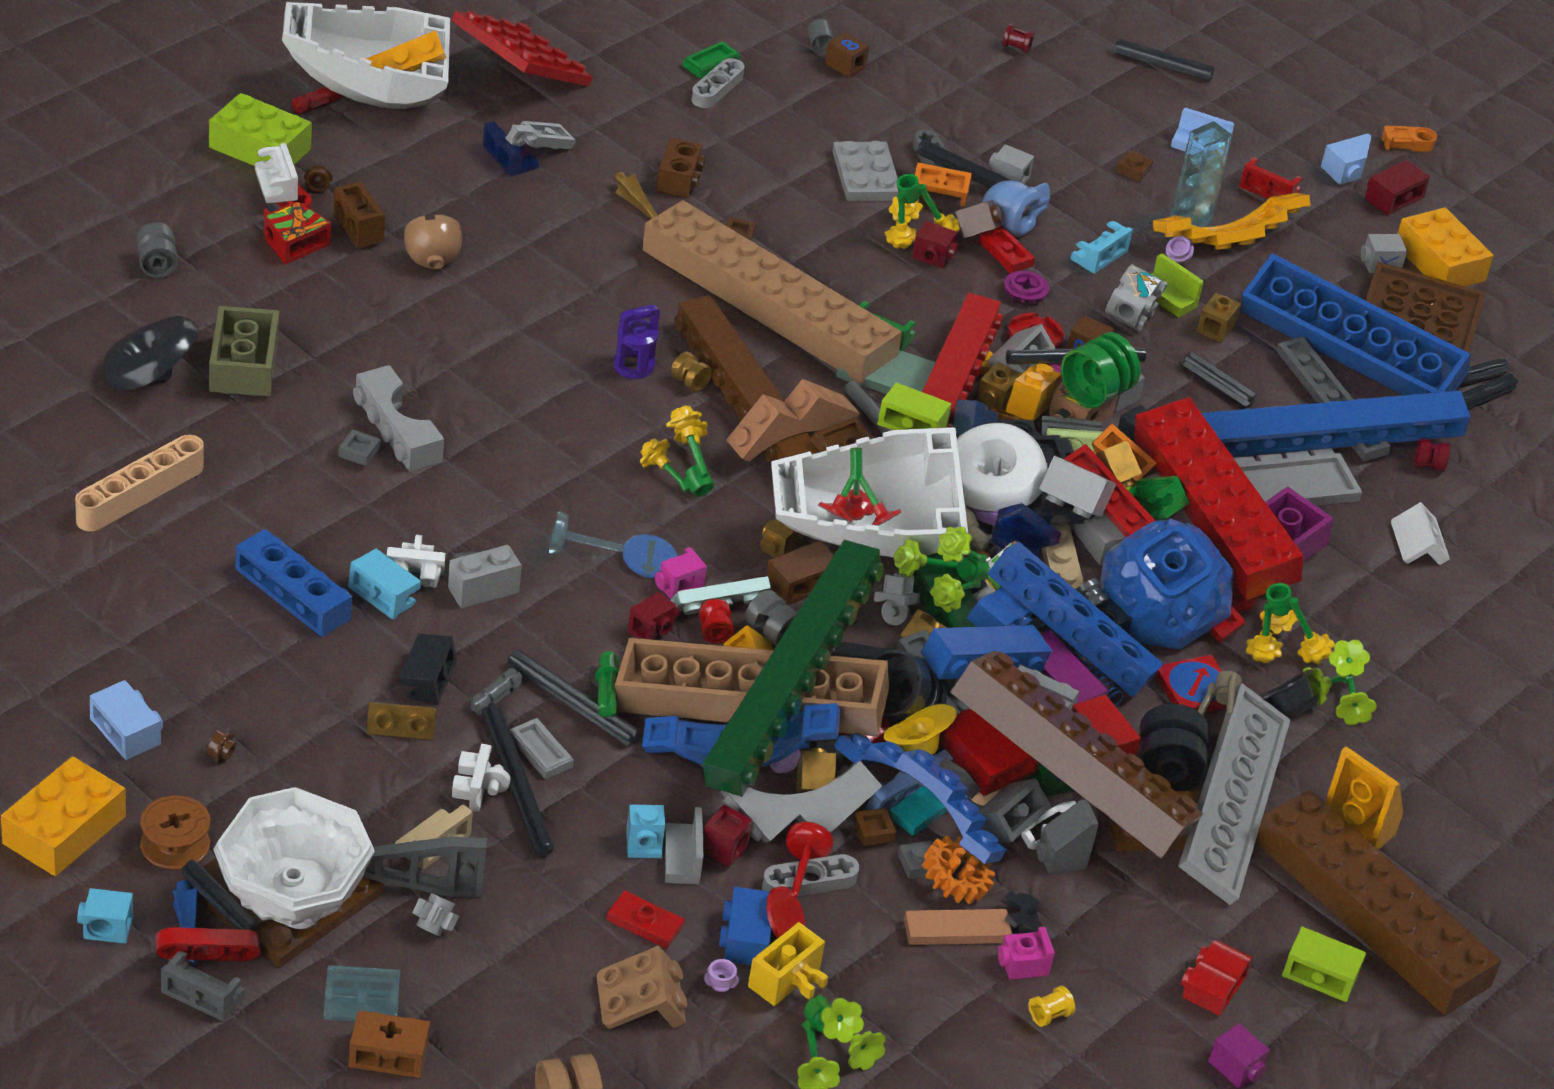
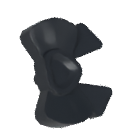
[1002,891,1044,933]

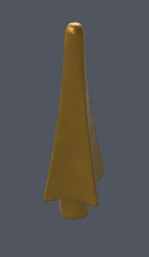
[614,172,658,219]

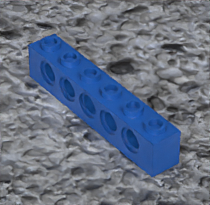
[987,541,1163,697]

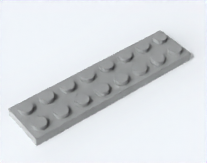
[1178,683,1290,905]

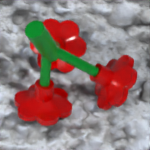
[817,447,902,526]

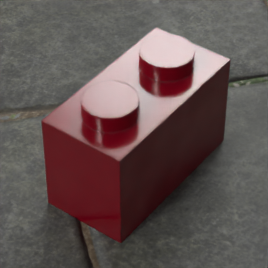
[1365,160,1430,215]

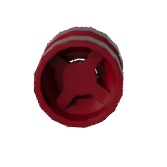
[1414,438,1450,472]

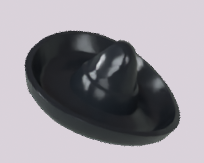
[102,316,199,390]

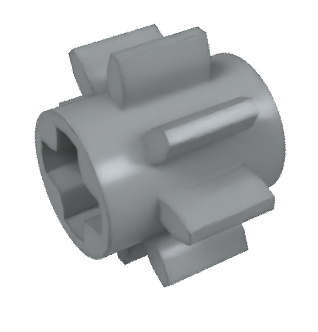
[412,893,459,936]

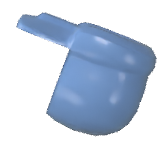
[982,180,1050,238]

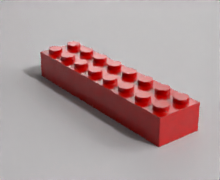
[1135,397,1304,600]

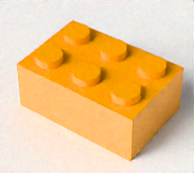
[1397,207,1494,287]
[1,756,126,877]

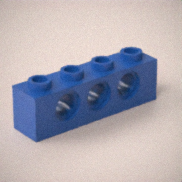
[235,529,352,637]

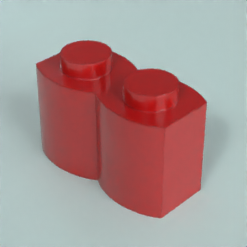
[1181,939,1253,1016]

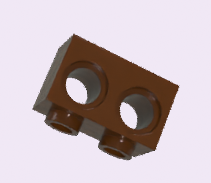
[656,137,706,198]
[333,181,385,248]

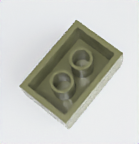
[209,306,279,397]

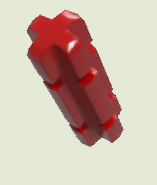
[292,87,342,114]

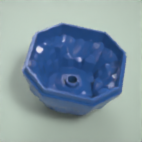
[1099,519,1235,650]

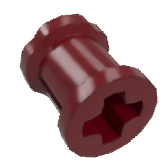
[1002,24,1035,53]

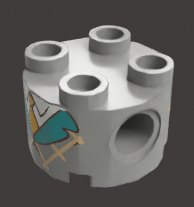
[1105,264,1168,333]

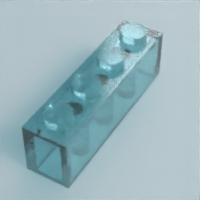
[1170,121,1233,227]

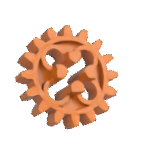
[922,836,995,904]

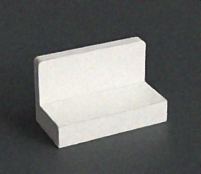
[1391,502,1450,565]

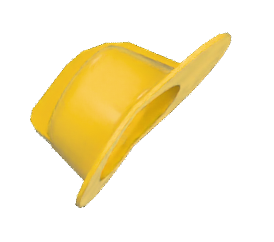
[884,704,957,755]

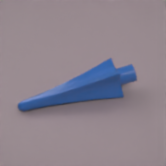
[172,880,198,966]

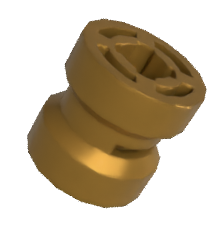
[671,351,712,392]

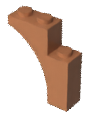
[726,379,860,462]

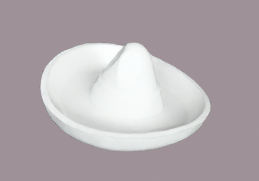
[957,423,1048,512]

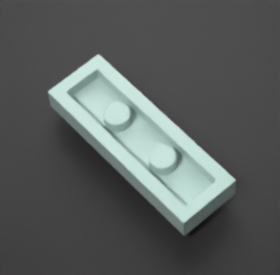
[670,576,771,615]

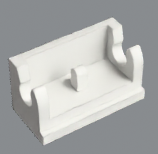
[255,143,298,203]

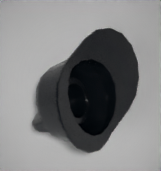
[1258,668,1317,718]

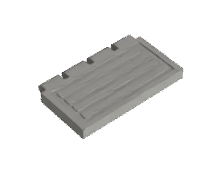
[1234,448,1362,506]

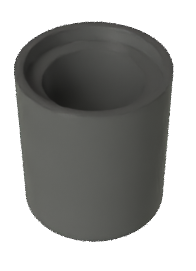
[807,19,834,54]

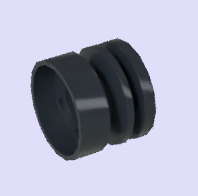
[872,649,948,722]

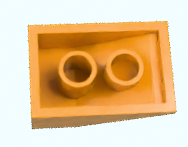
[1325,746,1403,849]

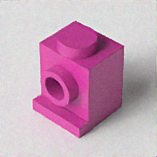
[654,547,707,599]
[998,927,1055,980]

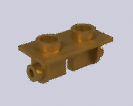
[366,702,436,740]

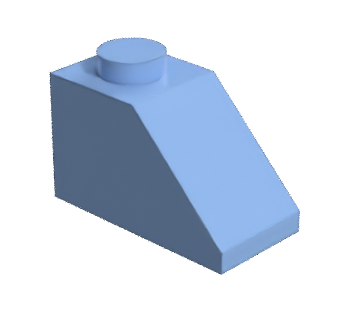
[1321,134,1371,185]

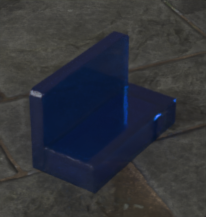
[483,121,539,177]
[992,503,1061,557]

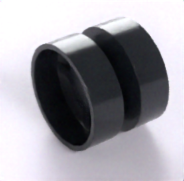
[1138,704,1208,791]

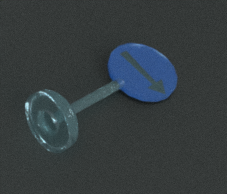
[548,511,677,578]

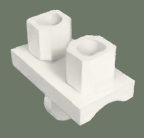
[387,534,445,588]
[452,744,511,812]

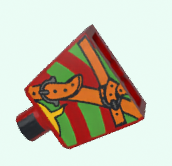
[263,202,331,264]

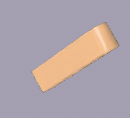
[75,435,204,531]

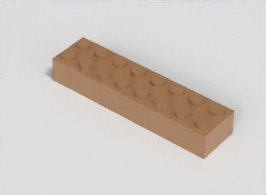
[615,638,889,736]

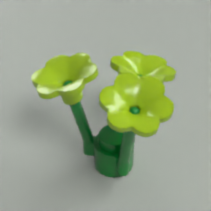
[797,995,886,1089]

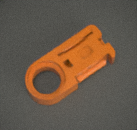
[1381,126,1437,152]

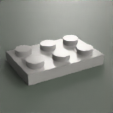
[832,141,899,201]

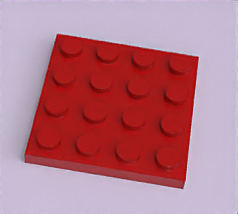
[451,10,593,86]

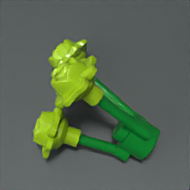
[893,526,990,613]

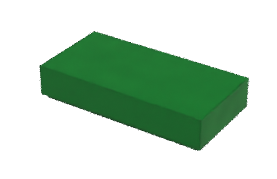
[682,41,740,79]

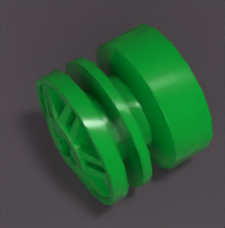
[1061,332,1141,408]

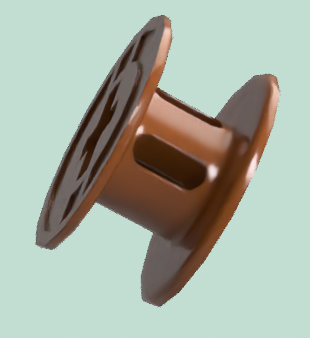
[140,795,211,870]

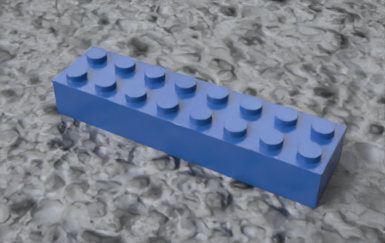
[1242,253,1470,396]

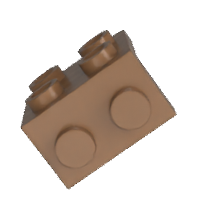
[597,945,687,1029]

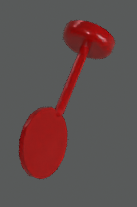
[766,821,834,939]

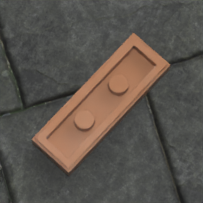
[904,909,1012,945]

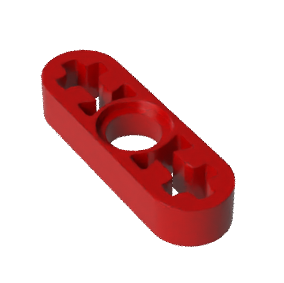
[155,928,261,961]

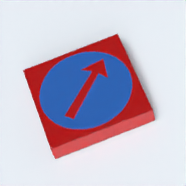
[1155,655,1227,713]

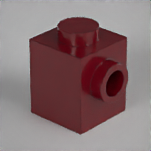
[912,221,959,269]

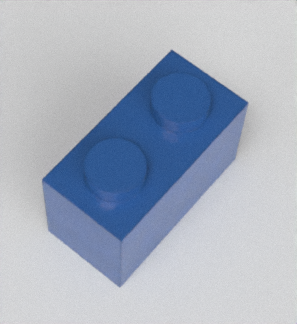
[719,887,771,966]

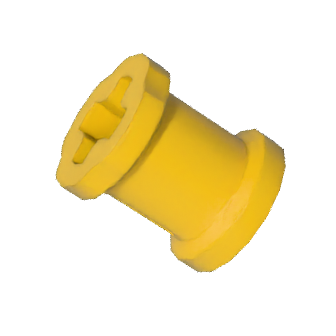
[1028,986,1075,1027]

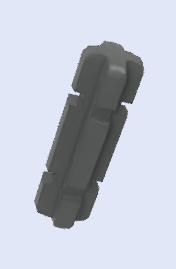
[469,668,522,715]

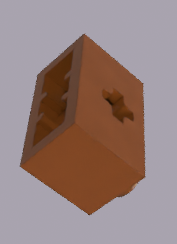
[348,1010,430,1078]

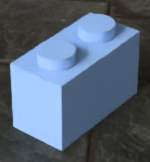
[90,680,163,760]

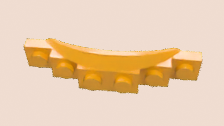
[1153,193,1311,249]

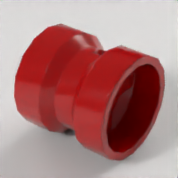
[699,599,734,644]

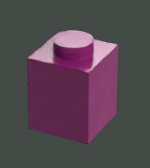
[1208,1023,1270,1089]

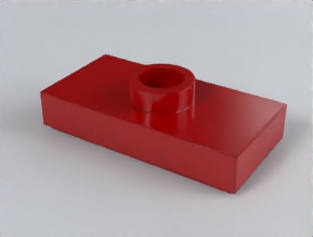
[607,890,685,949]

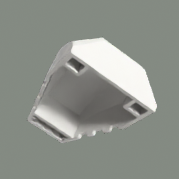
[282,2,450,109]
[771,428,968,557]

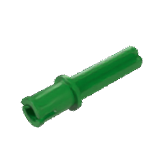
[595,651,620,718]

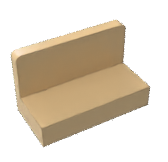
[395,805,473,870]

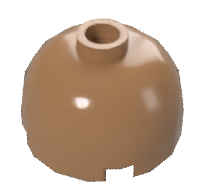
[404,215,462,269]

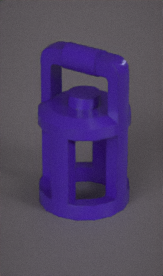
[614,305,660,379]

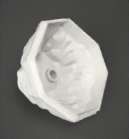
[213,787,375,929]

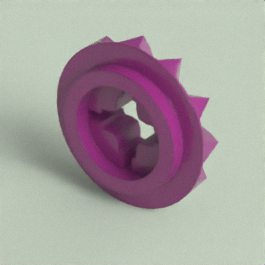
[1004,271,1049,305]

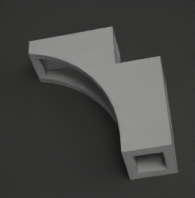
[720,761,882,843]

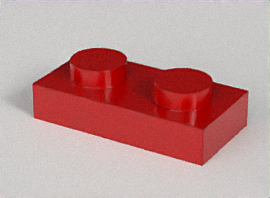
[979,226,1035,274]

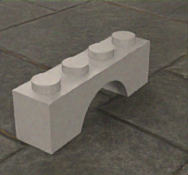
[353,365,444,472]

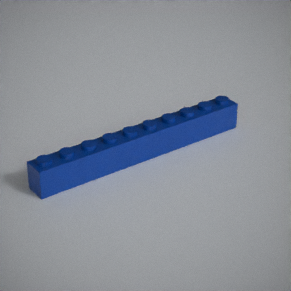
[1202,391,1471,457]

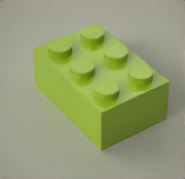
[209,93,312,166]

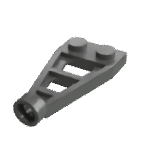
[363,836,487,898]

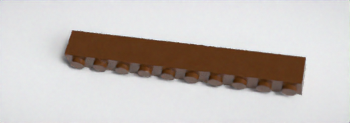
[674,295,820,462]

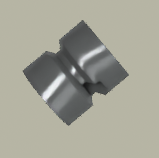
[136,223,178,278]
[745,590,798,646]

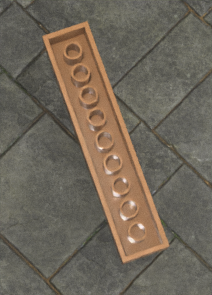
[643,200,902,384]

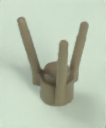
[1198,671,1242,715]

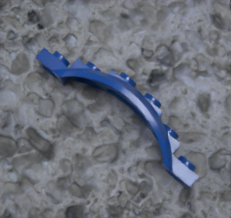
[642,703,840,767]
[834,733,1006,864]

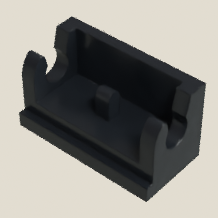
[399,633,457,705]

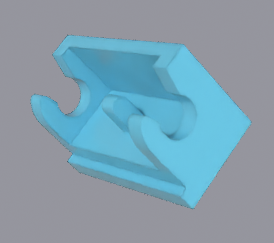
[1070,221,1133,274]
[348,548,421,620]

